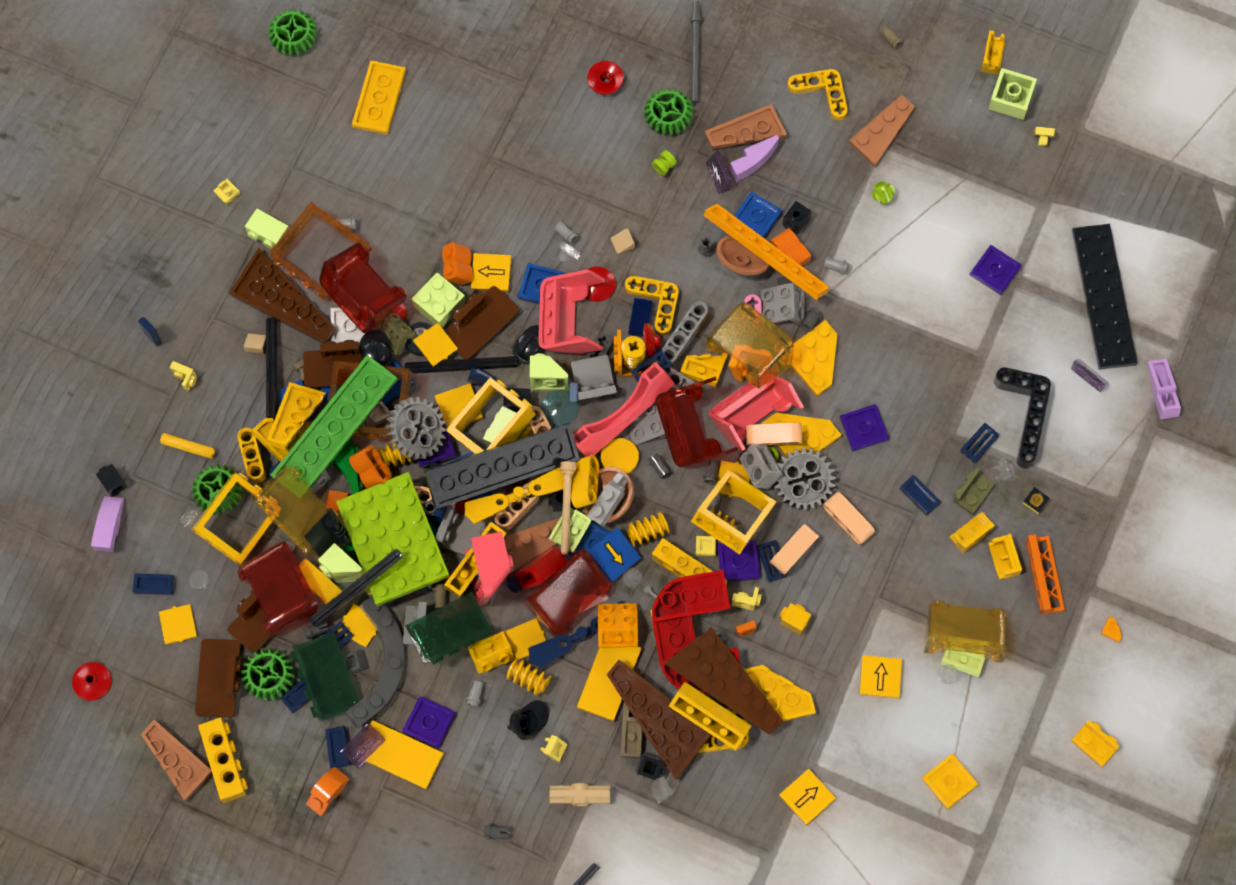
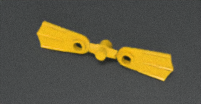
[465,467,572,524]

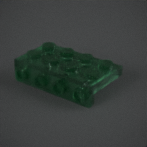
[405,592,495,665]
[290,632,359,722]

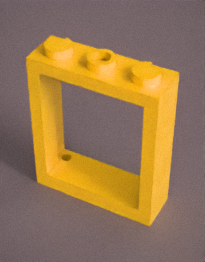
[446,378,536,454]
[691,469,776,554]
[191,473,282,565]

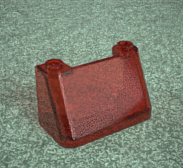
[319,242,407,333]
[237,541,318,637]
[522,548,611,636]

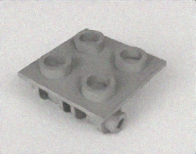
[628,400,667,446]

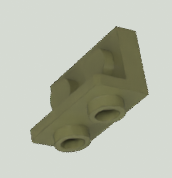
[375,313,416,355]
[953,468,995,515]

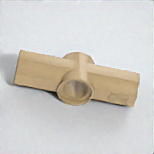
[550,783,610,806]

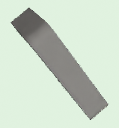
[651,302,708,403]

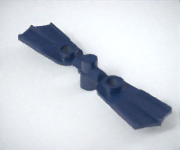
[528,601,624,669]

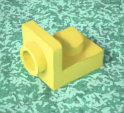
[170,361,197,391]
[731,587,762,611]

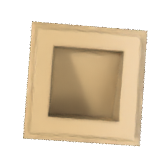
[610,228,635,255]
[244,333,266,354]

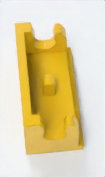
[981,30,1005,75]
[949,512,995,553]
[988,534,1022,580]

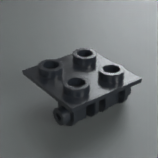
[304,508,351,558]

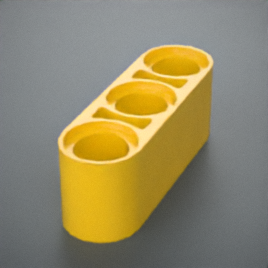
[237,428,267,485]
[571,455,599,509]
[291,559,342,604]

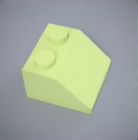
[530,353,569,391]
[318,543,364,583]

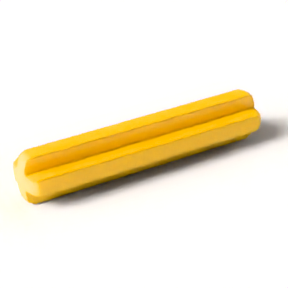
[160,433,216,459]

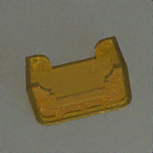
[706,302,794,389]
[253,465,341,556]
[924,601,1007,663]

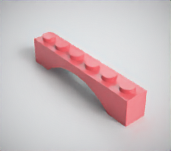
[573,362,675,457]

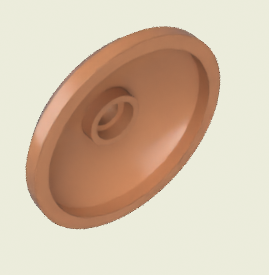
[716,235,770,276]
[582,467,634,523]

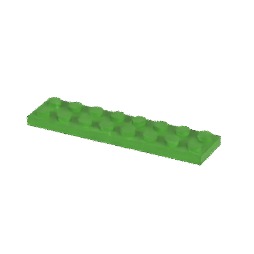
[270,355,398,500]

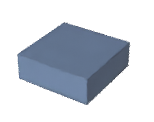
[569,382,578,402]

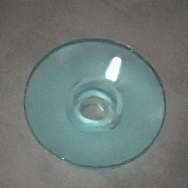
[540,390,579,426]

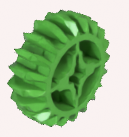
[268,8,317,57]
[644,87,693,136]
[191,464,244,516]
[241,648,295,701]

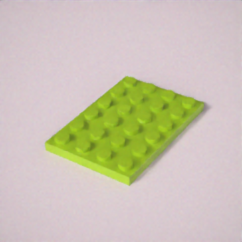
[336,472,450,606]

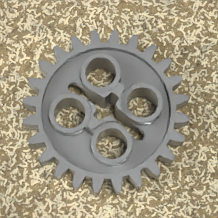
[386,397,447,460]
[774,447,836,510]

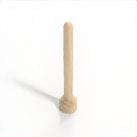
[560,461,576,555]

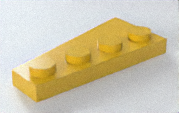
[266,382,326,450]

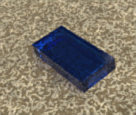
[628,298,653,337]

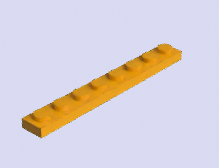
[703,203,830,300]

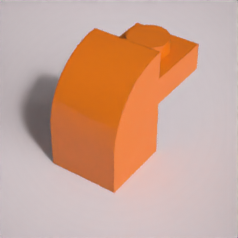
[306,767,349,816]

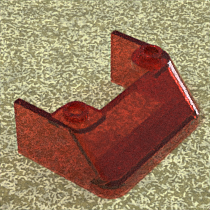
[656,376,738,467]

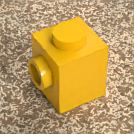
[779,603,811,636]

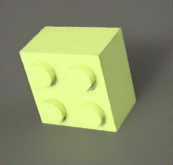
[988,68,1037,120]
[412,273,466,329]

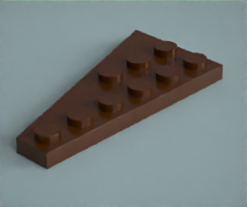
[229,247,335,344]
[664,627,784,735]
[607,659,711,780]

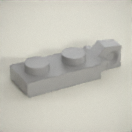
[587,473,628,527]

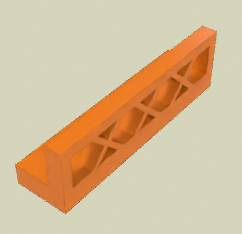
[1025,534,1065,615]

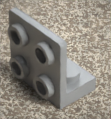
[761,282,805,326]
[571,355,617,400]
[435,505,486,556]

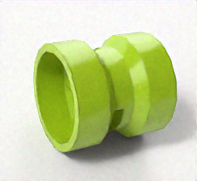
[651,150,677,176]

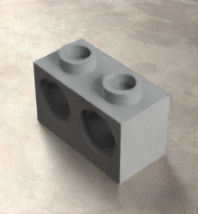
[739,443,782,489]

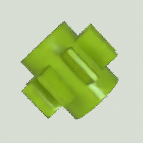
[871,181,896,204]

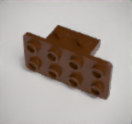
[445,286,519,359]
[303,340,362,388]
[227,573,306,653]
[195,639,242,718]

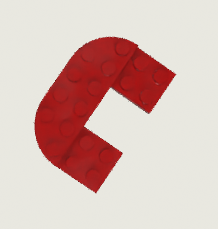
[652,570,741,694]

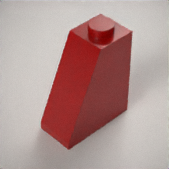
[514,546,567,590]

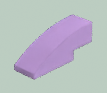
[730,135,779,182]
[1147,359,1181,420]
[91,496,124,552]

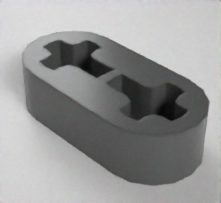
[587,333,612,358]

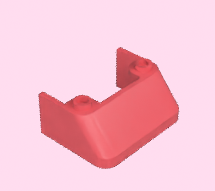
[539,269,605,355]
[708,372,804,451]
[465,531,513,606]

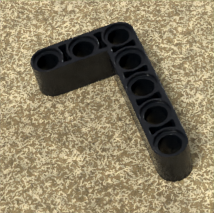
[994,367,1051,469]

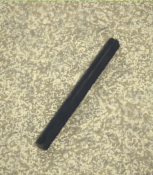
[266,317,277,420]
[404,356,517,374]
[309,549,403,627]

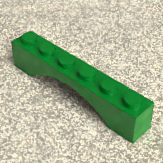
[332,438,364,556]

